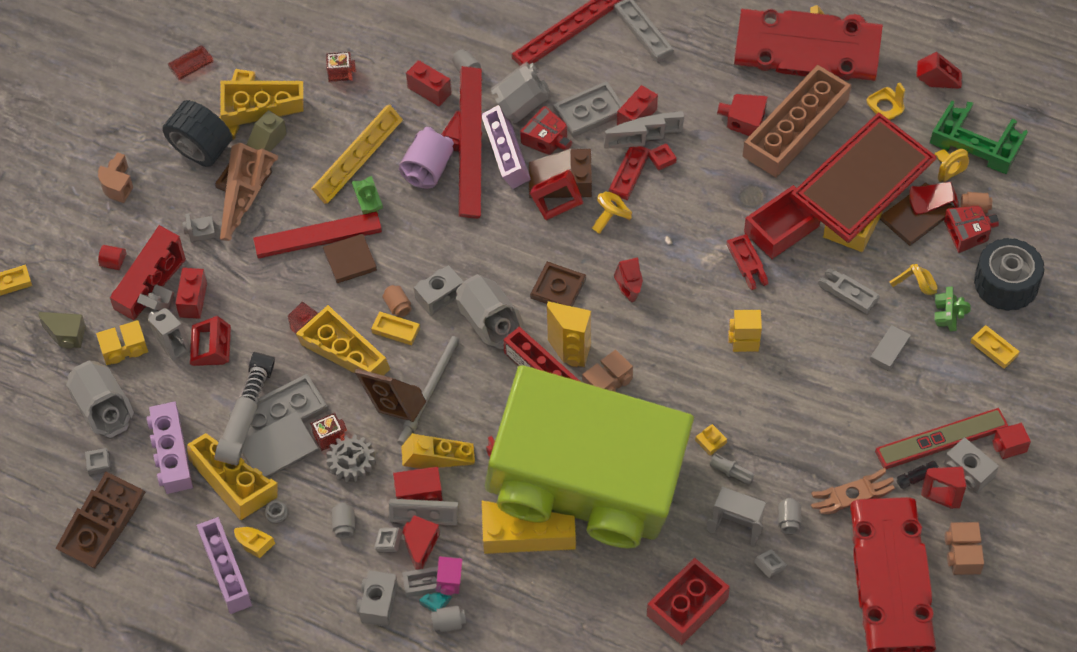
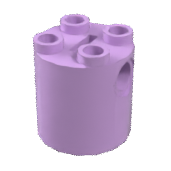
[399,127,454,189]

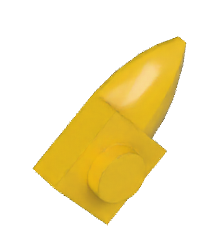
[234,527,276,558]

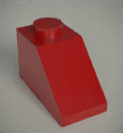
[916,52,962,89]
[402,515,440,570]

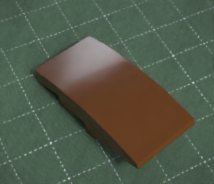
[55,471,146,569]

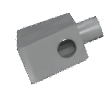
[148,308,190,361]

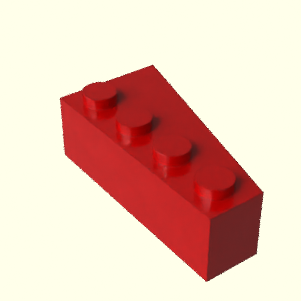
[110,225,186,321]

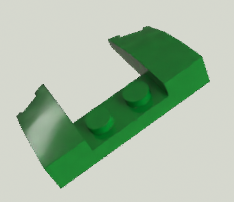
[930,101,1028,174]

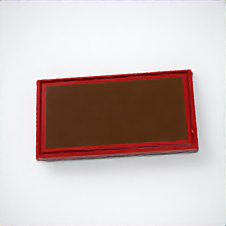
[790,112,937,243]

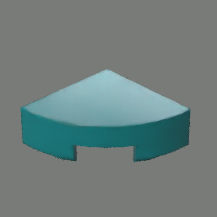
[419,592,452,612]

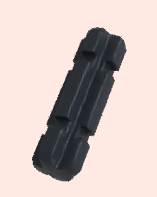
[896,461,939,489]

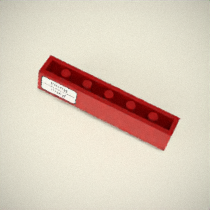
[503,326,581,382]

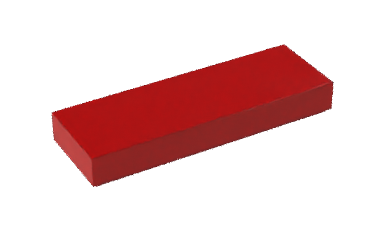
[608,146,650,201]

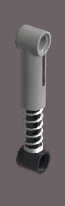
[215,352,275,466]

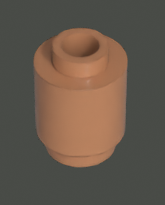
[960,192,992,214]
[382,285,412,318]

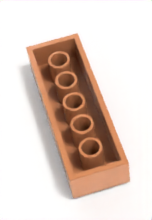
[743,65,851,178]

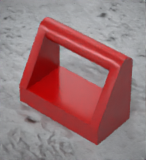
[530,169,583,221]
[190,316,231,366]
[921,466,966,509]

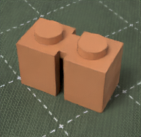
[582,349,633,392]
[945,522,984,575]

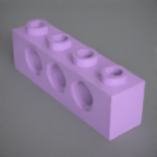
[481,106,531,189]
[147,402,193,494]
[197,517,252,614]

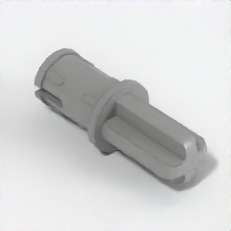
[710,453,754,484]

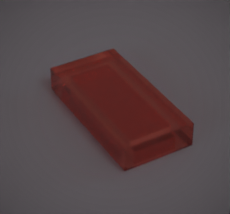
[168,45,213,80]

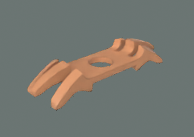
[811,468,895,514]

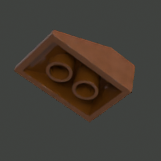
[529,149,592,198]
[355,369,426,422]

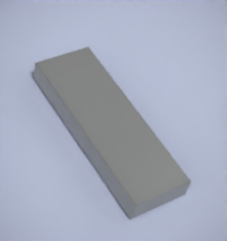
[389,499,458,526]

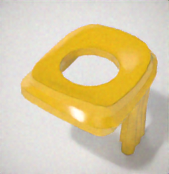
[866,83,905,120]
[934,149,969,182]
[592,191,632,234]
[889,264,938,295]

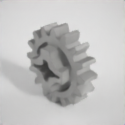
[326,434,376,482]

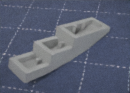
[604,111,684,149]

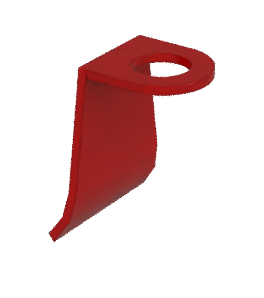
[909,182,959,214]

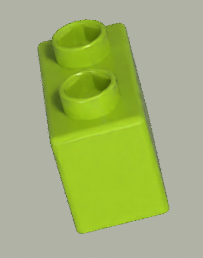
[485,365,694,549]

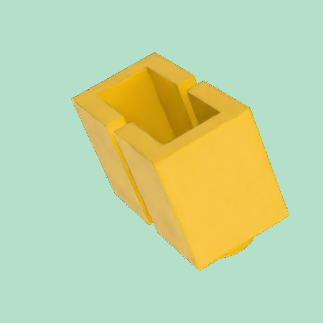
[728,310,762,352]
[96,320,148,365]

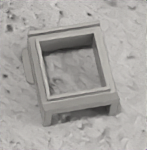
[707,486,766,547]

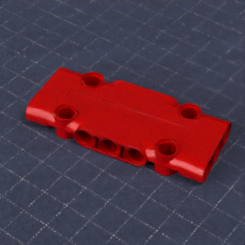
[734,8,883,81]
[850,497,936,652]

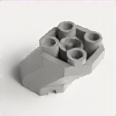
[491,62,550,125]
[456,274,524,349]
[66,360,134,438]

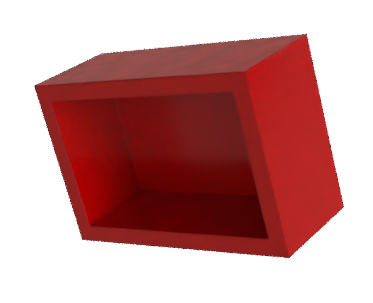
[744,185,820,259]

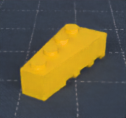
[220,81,303,127]
[296,305,390,376]
[187,433,278,521]
[482,500,576,554]

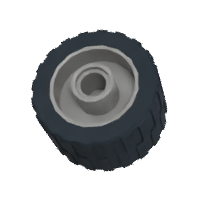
[162,100,232,167]
[974,238,1045,311]

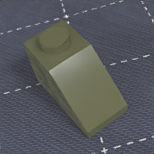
[246,110,287,152]
[38,312,86,349]

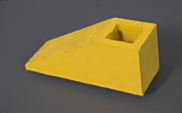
[401,434,475,469]

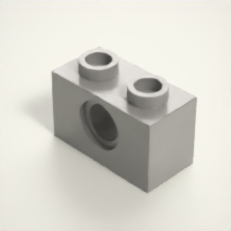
[414,265,463,316]
[943,437,999,493]
[356,571,398,626]

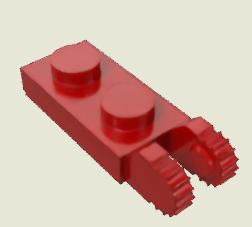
[726,234,769,290]

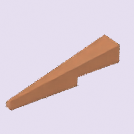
[220,143,278,241]

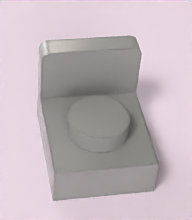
[182,213,216,242]
[137,285,174,311]

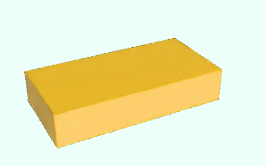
[371,311,420,346]

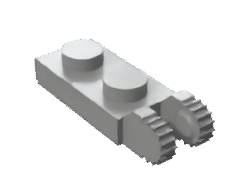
[817,268,879,314]

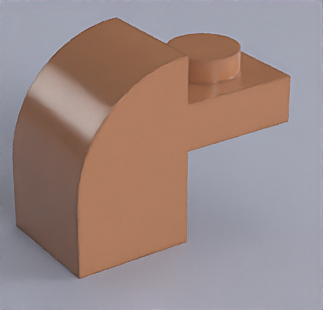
[98,152,133,203]

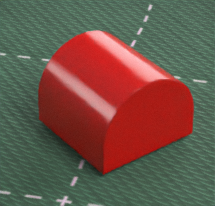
[98,245,127,271]

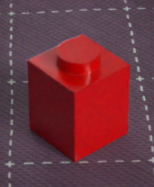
[993,422,1031,459]

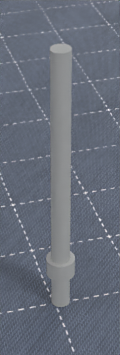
[397,336,459,446]

